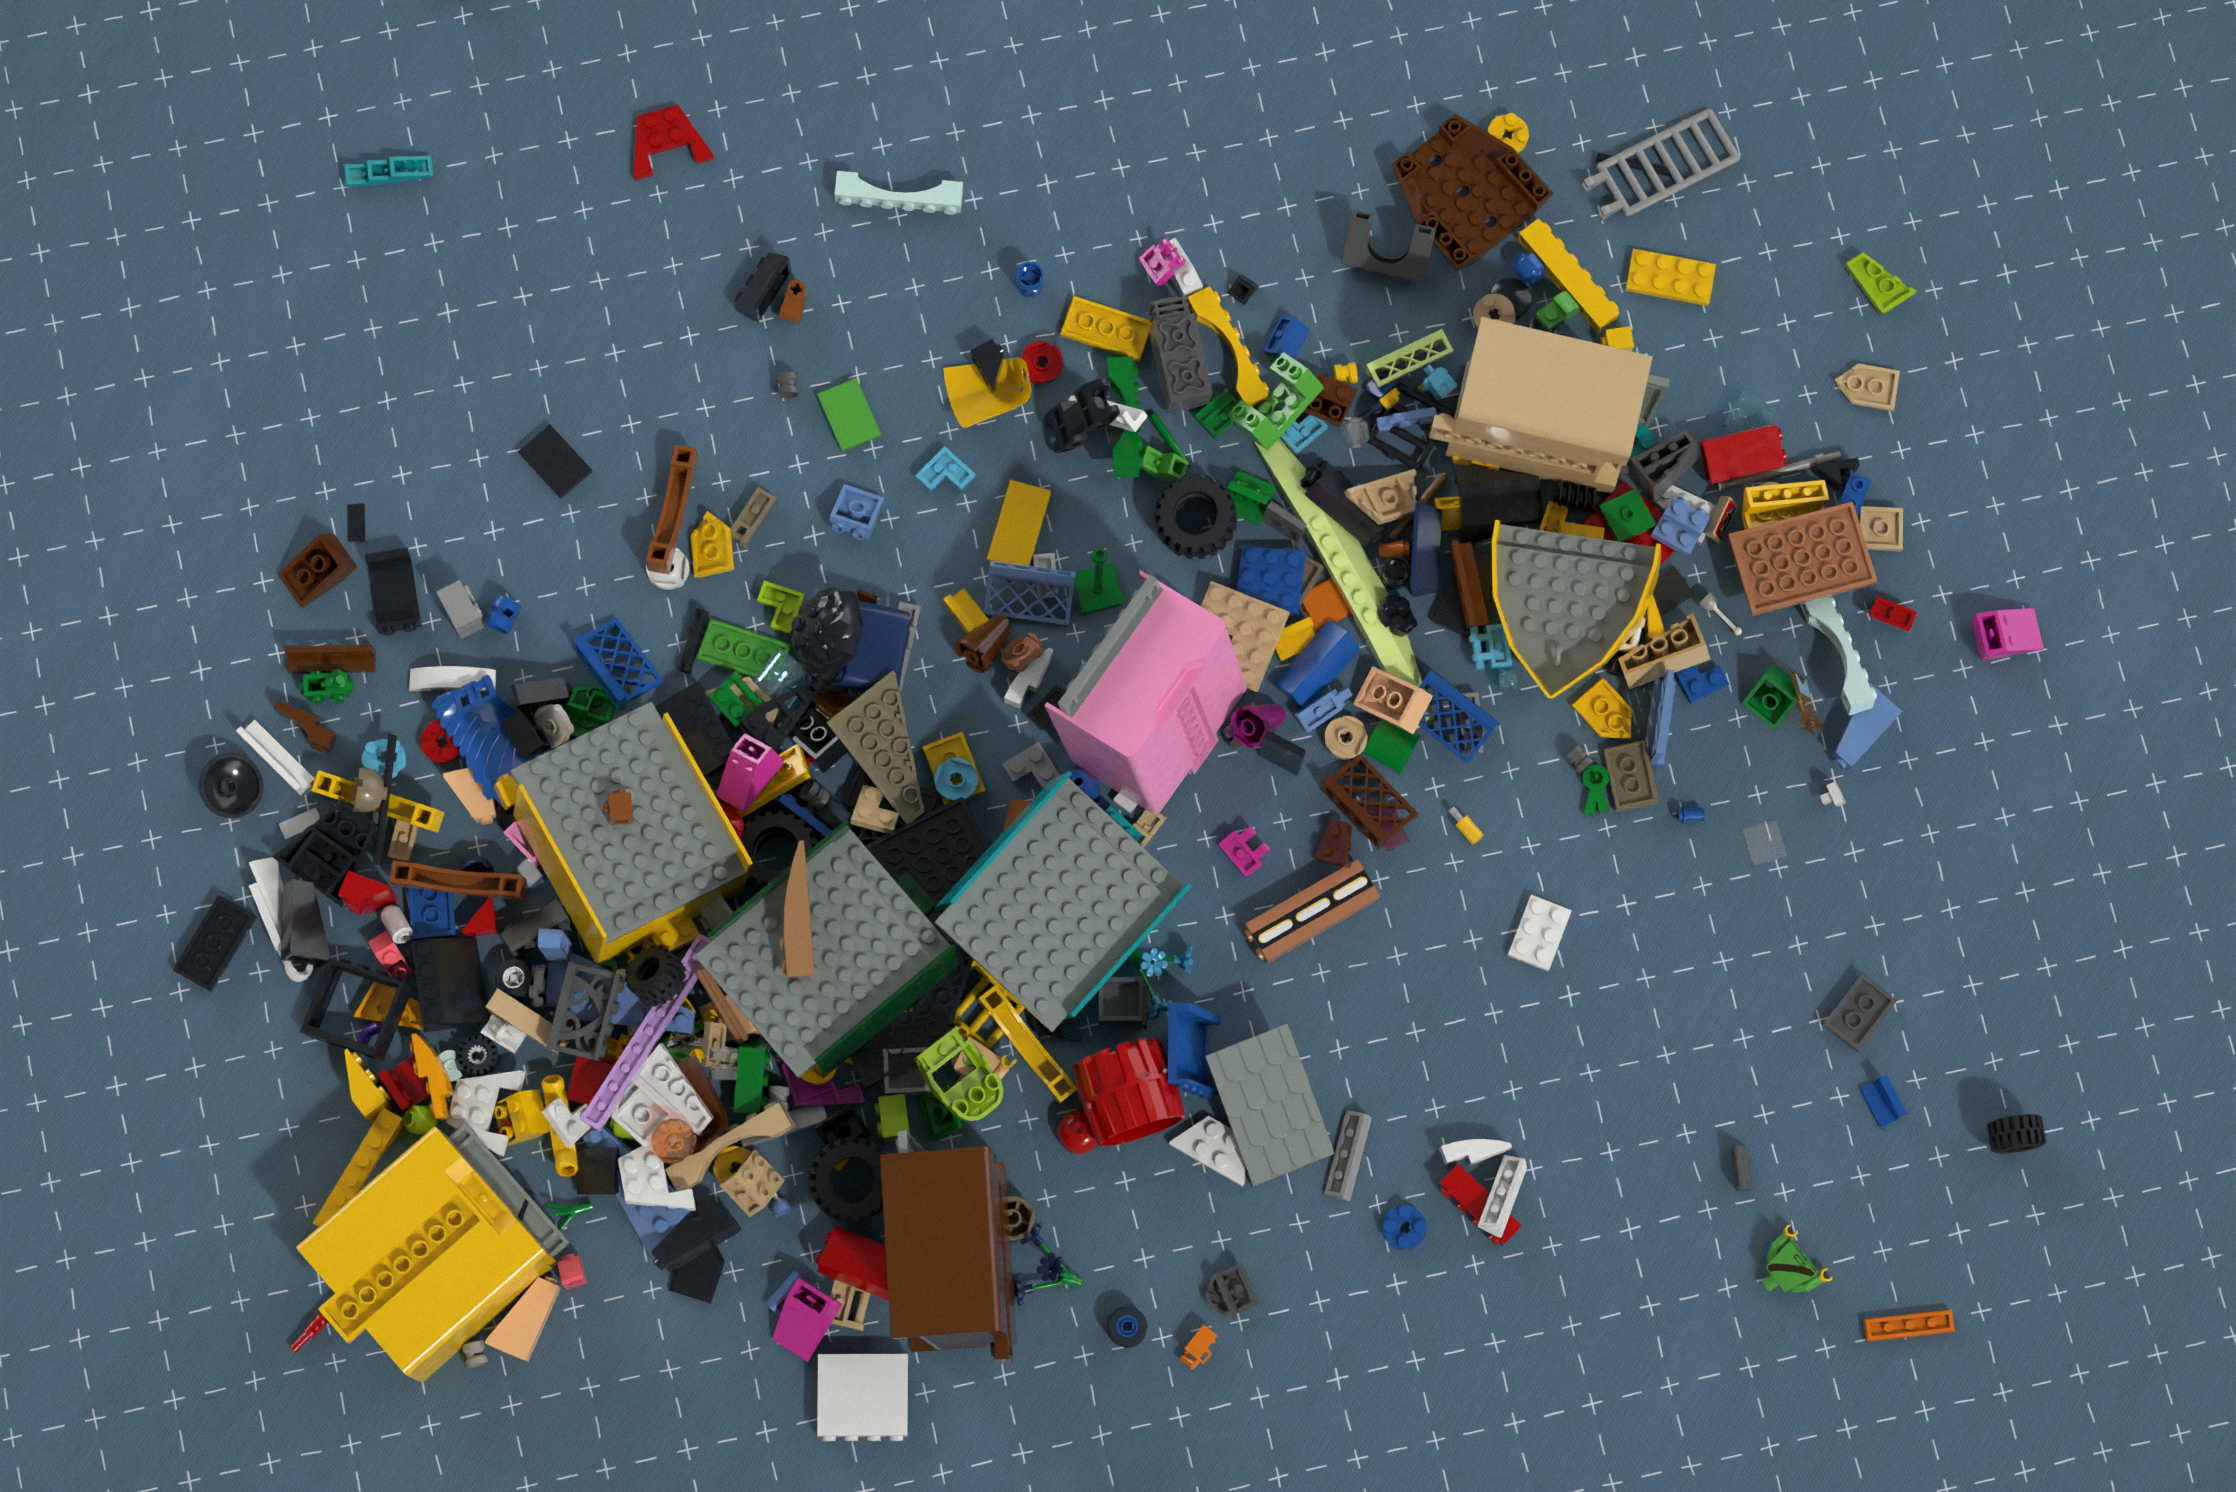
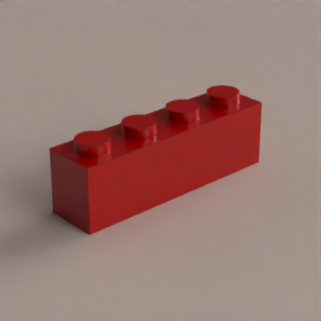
[1438,1164,1522,1246]

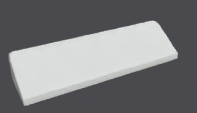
[1478,1155,1527,1238]

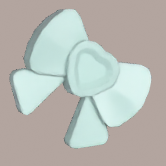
[439,1050,463,1082]

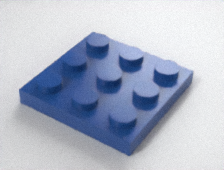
[1236,546,1307,615]

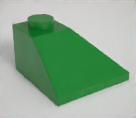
[1742,664,1800,730]

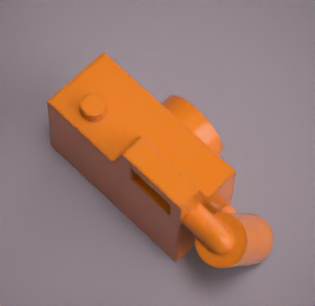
[1180,1325,1218,1369]

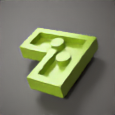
[757,581,805,635]

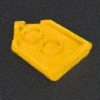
[690,511,734,577]
[1571,678,1632,739]

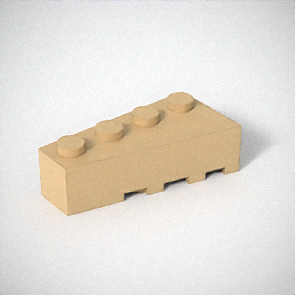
[1618,613,1710,689]

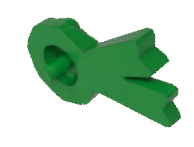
[1583,765,1609,817]

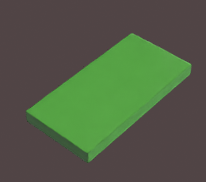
[696,618,792,686]

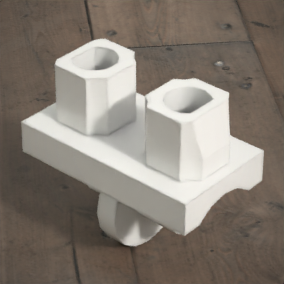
[480,1014,527,1054]

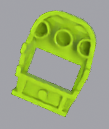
[914,1026,1003,1121]

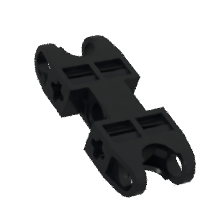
[1043,378,1120,453]

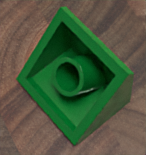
[1363,719,1421,773]
[918,1085,963,1140]

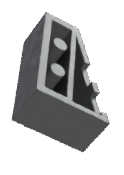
[1631,430,1698,502]

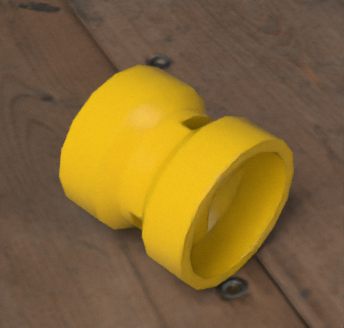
[1333,362,1358,384]

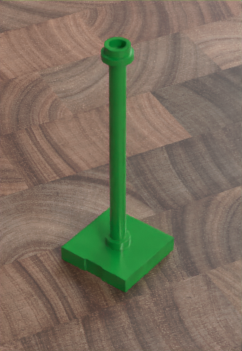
[1074,548,1124,615]

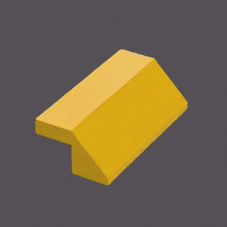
[1742,480,1830,530]

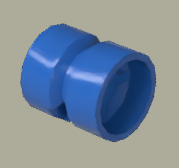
[1016,262,1043,297]
[483,595,521,634]

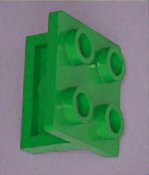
[1227,471,1276,525]

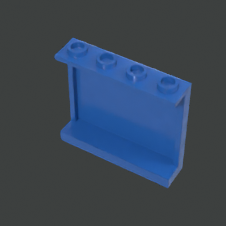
[1168,1003,1221,1099]

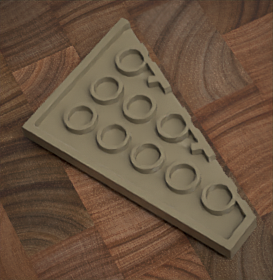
[826,670,925,825]

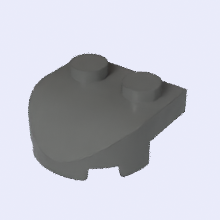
[1205,1263,1260,1316]

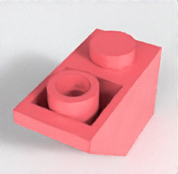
[368,930,414,979]

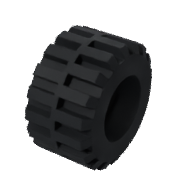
[625,945,686,1006]
[1986,1114,2047,1154]

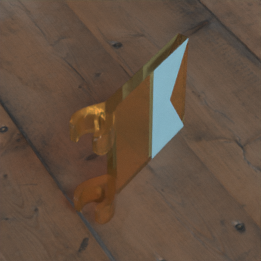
[1791,672,1825,735]

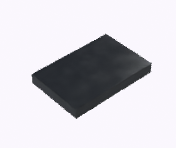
[518,425,593,499]

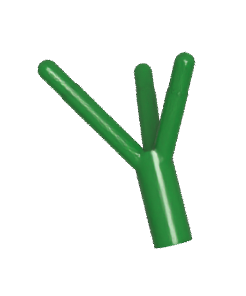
[545,1201,593,1231]

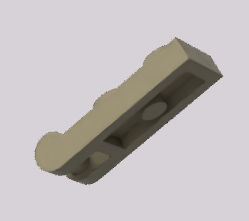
[730,487,777,549]

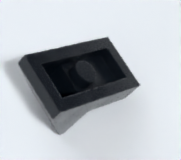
[1813,458,1860,491]

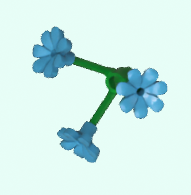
[1128,945,1193,1018]

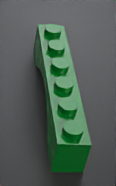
[1107,356,1143,478]

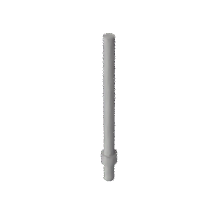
[1717,451,1842,490]

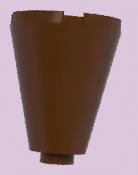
[954,615,1012,673]

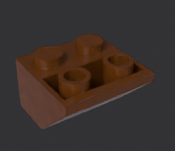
[1303,373,1357,428]

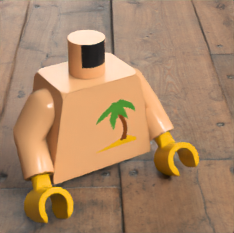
[951,1023,1017,1084]

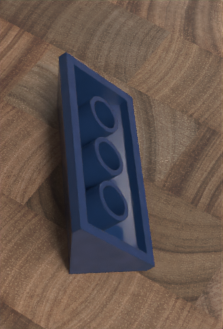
[1410,502,1442,597]

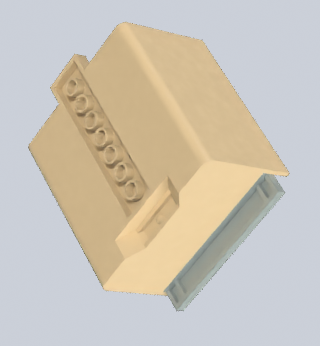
[1429,317,1670,494]

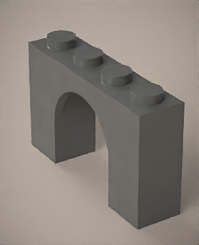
[1341,209,1436,282]

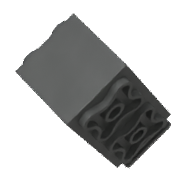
[1148,296,1213,414]

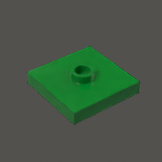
[1598,489,1656,542]

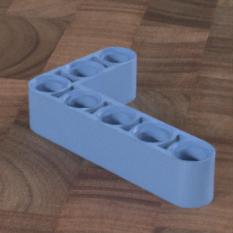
[538,928,574,1008]

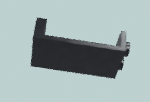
[365,547,422,636]

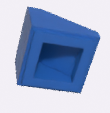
[1364,373,1394,402]

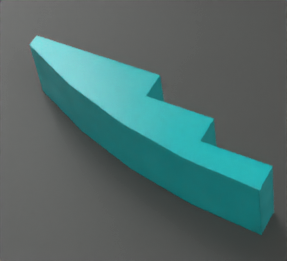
[343,156,433,187]

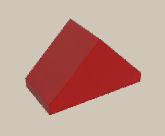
[461,897,498,938]

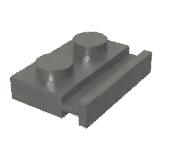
[1262,501,1307,543]

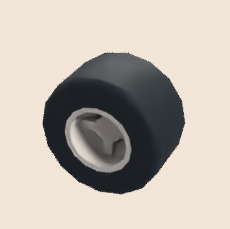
[494,958,534,1000]

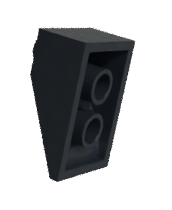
[777,700,848,773]

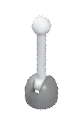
[1698,592,1742,636]

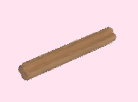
[696,967,749,1045]

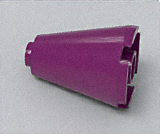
[1230,704,1286,748]

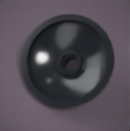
[199,753,263,819]

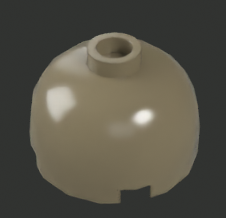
[353,768,388,812]
[1007,1196,1035,1241]

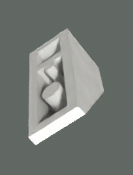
[1157,238,1203,297]

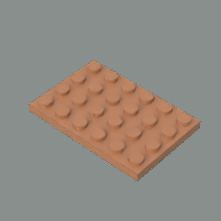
[1728,502,1878,616]

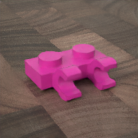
[1138,238,1186,287]
[1218,826,1270,878]

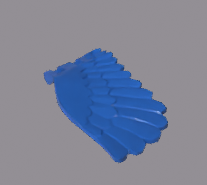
[432,674,544,807]

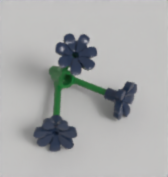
[1013,1221,1082,1306]

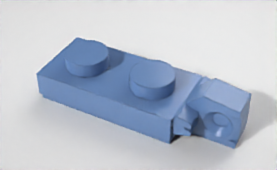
[1376,407,1437,432]
[1294,687,1353,733]

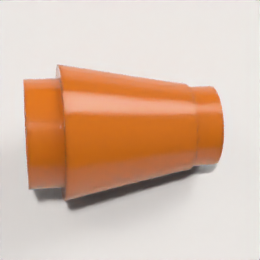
[1379,540,1410,559]

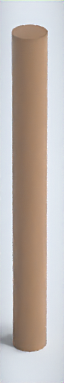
[1387,473,1447,542]

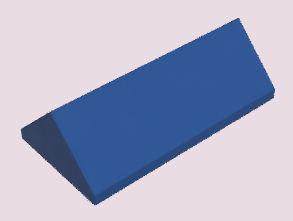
[1272,621,1360,710]

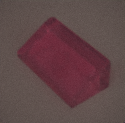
[1369,802,1409,850]

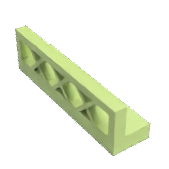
[1365,329,1454,388]

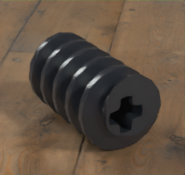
[1553,480,1599,514]

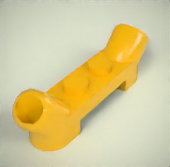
[541,1075,578,1177]

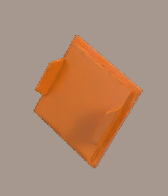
[1301,577,1352,633]

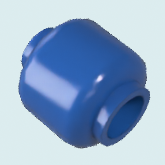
[1513,252,1545,284]

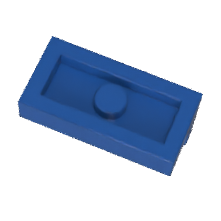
[1263,315,1310,359]
[1860,1075,1907,1127]

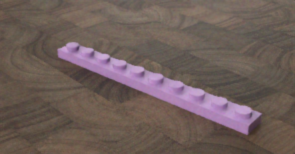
[580,933,711,1132]

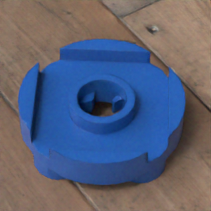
[1382,1205,1427,1250]

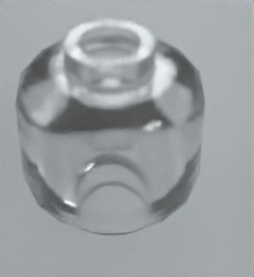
[1341,417,1370,448]

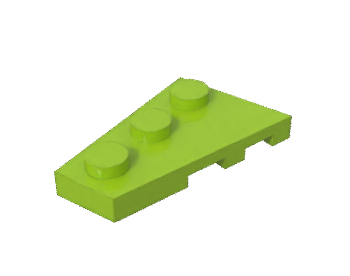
[1845,252,1917,316]

